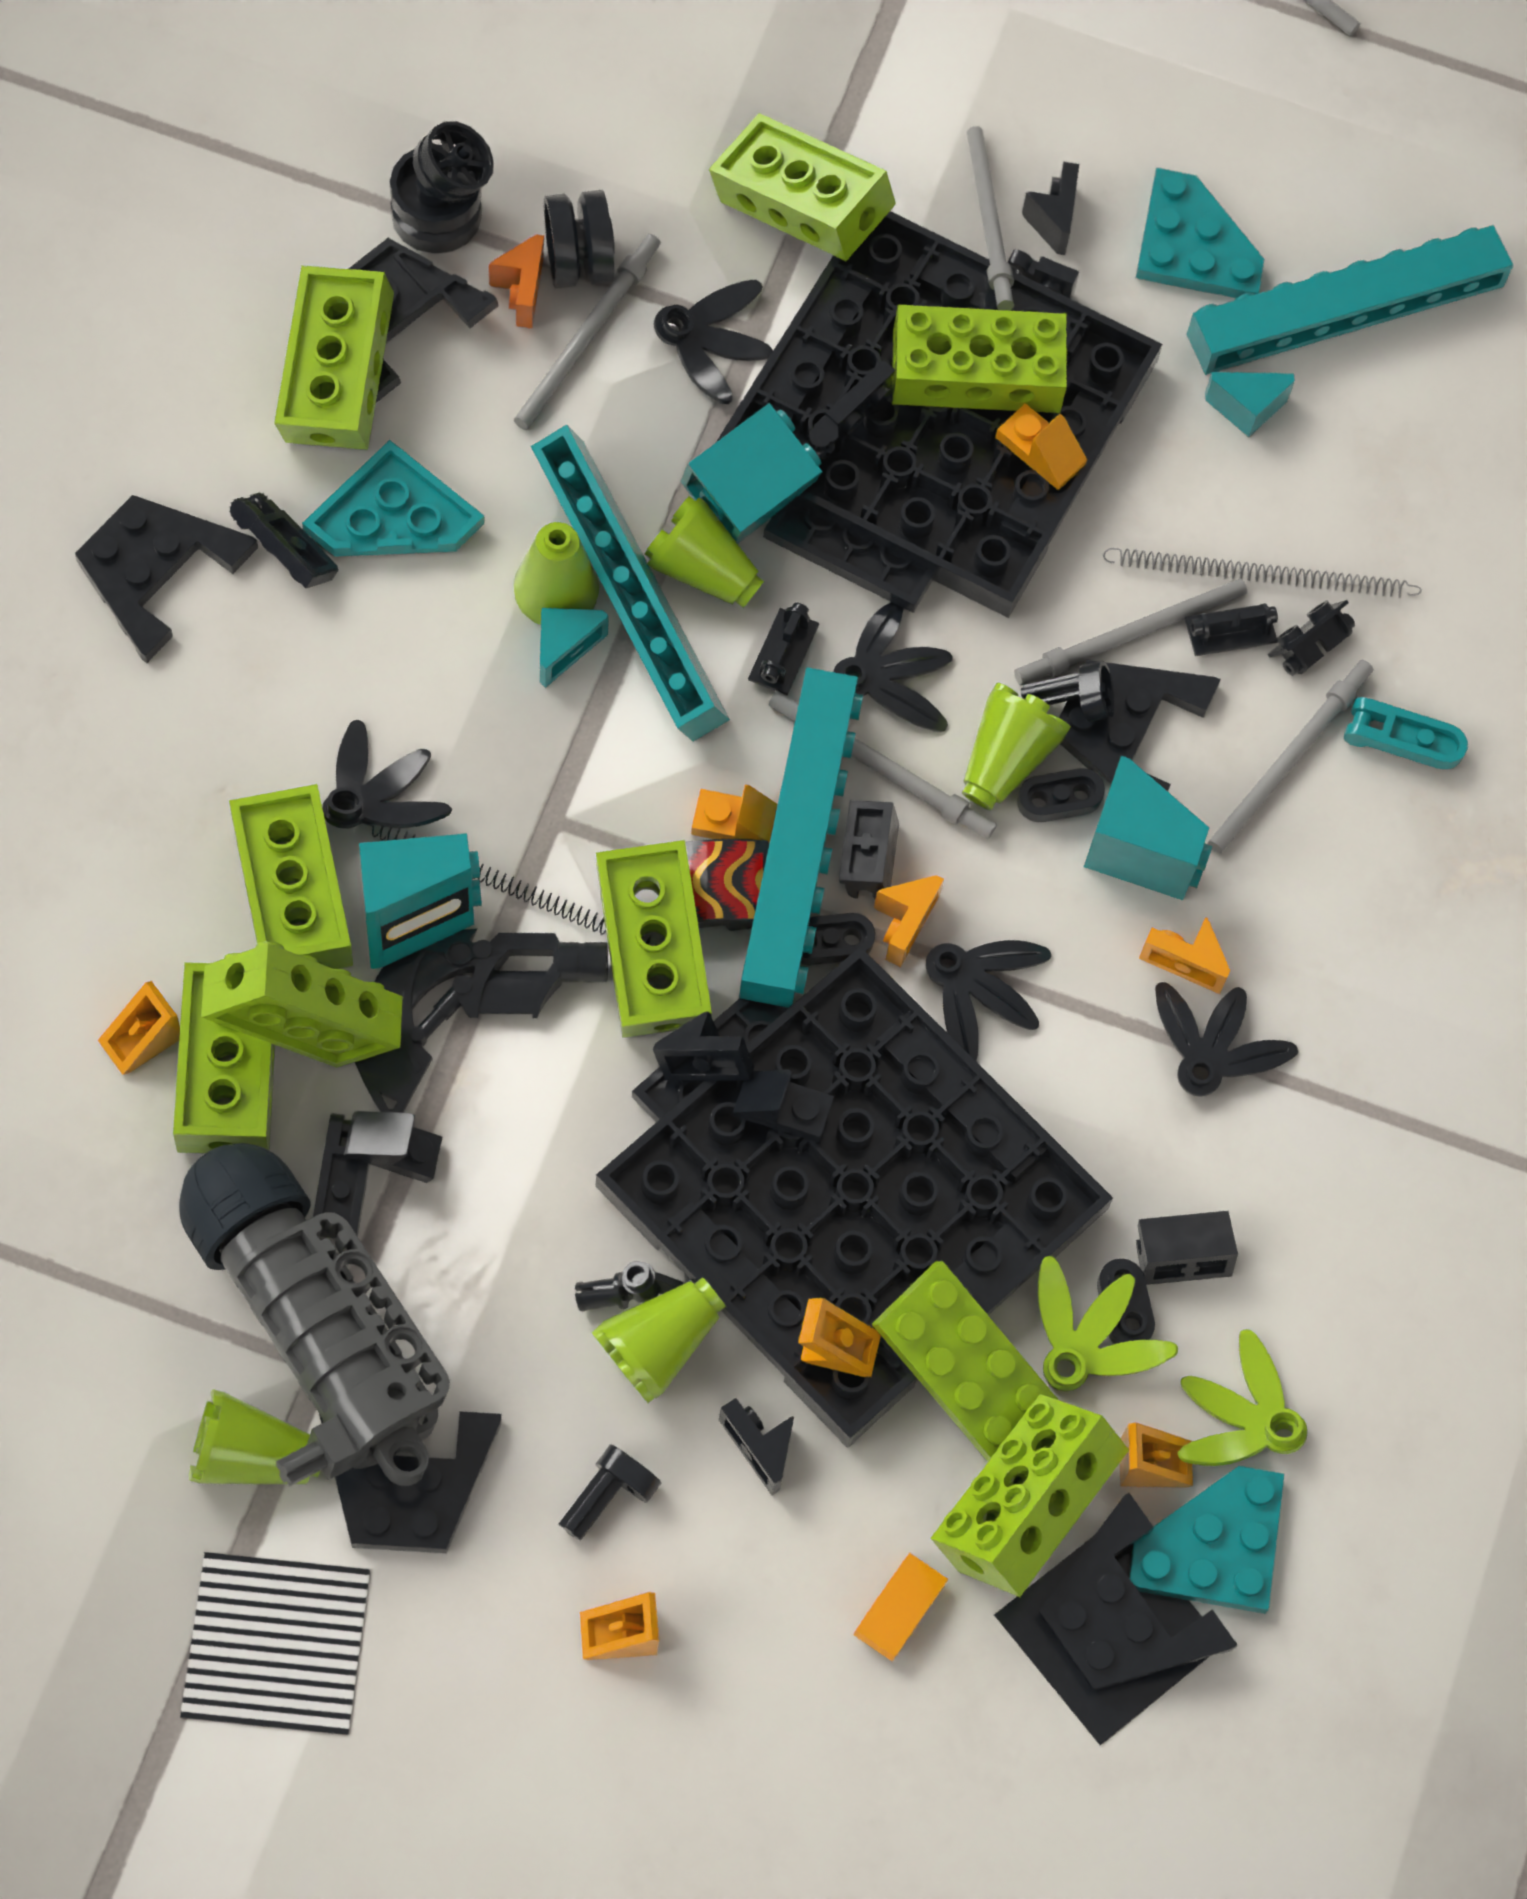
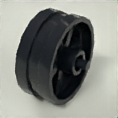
[413,121,494,203]

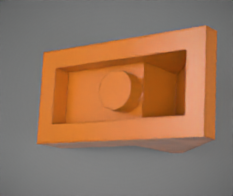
[489,234,544,328]

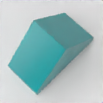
[1205,372,1295,437]
[539,608,609,688]

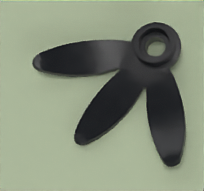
[654,280,773,404]
[833,602,953,732]
[322,720,452,829]
[925,940,1051,1062]
[1155,982,1298,1097]

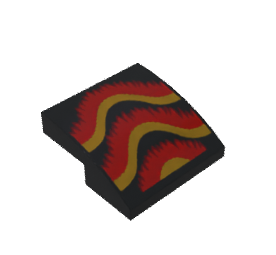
[685,839,770,931]

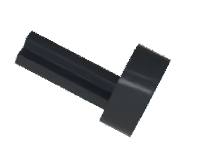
[1021,661,1114,722]
[558,1444,662,1541]

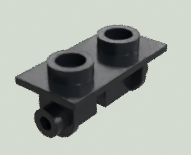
[1267,600,1355,676]
[748,602,820,696]
[1185,603,1278,656]

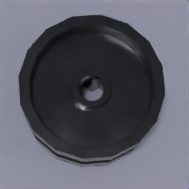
[389,144,482,254]
[544,190,615,288]

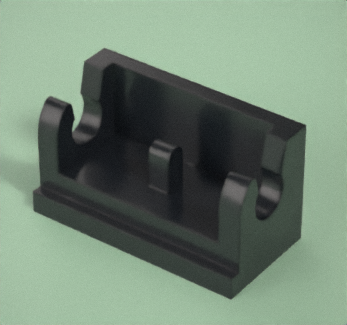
[839,800,899,899]
[1136,1211,1238,1285]

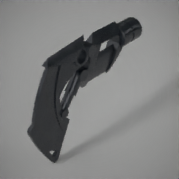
[355,928,608,1113]

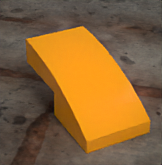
[853,1552,948,1662]

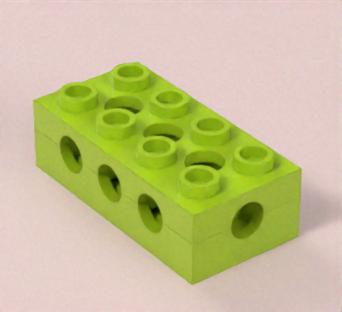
[709,113,896,261]
[274,265,394,450]
[892,305,1067,413]
[229,784,353,969]
[596,840,712,1038]
[201,942,403,1068]
[173,962,276,1153]
[930,1394,1129,1597]

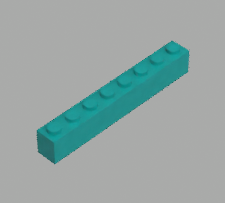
[1186,225,1513,375]
[531,424,730,742]
[739,667,863,1008]

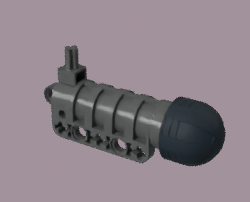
[179,1143,450,1487]

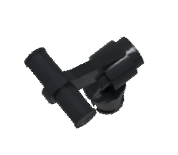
[575,1261,695,1312]

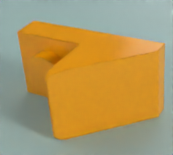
[995,403,1087,490]
[691,784,778,843]
[874,875,944,967]
[1139,917,1230,994]
[798,1298,881,1377]

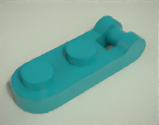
[1344,697,1468,770]

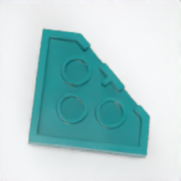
[1135,167,1265,298]
[302,440,485,557]
[1128,1466,1284,1614]

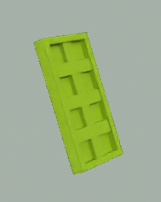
[872,1261,1058,1462]

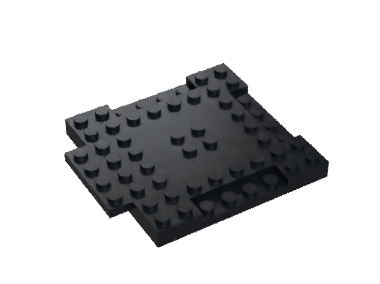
[716,211,1163,618]
[595,947,1113,1448]

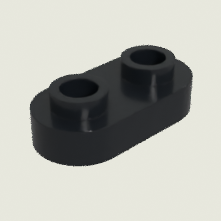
[1017,768,1105,822]
[801,913,875,965]
[1097,1258,1155,1344]

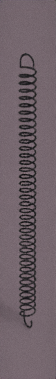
[362,821,658,946]

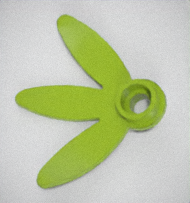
[1038,1256,1178,1392]
[1178,1329,1307,1466]

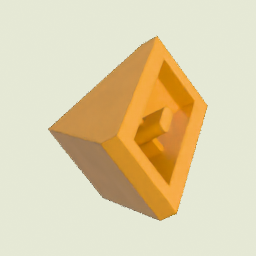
[98,981,180,1075]
[1120,1422,1193,1488]
[580,1592,659,1660]

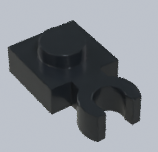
[1007,249,1080,299]

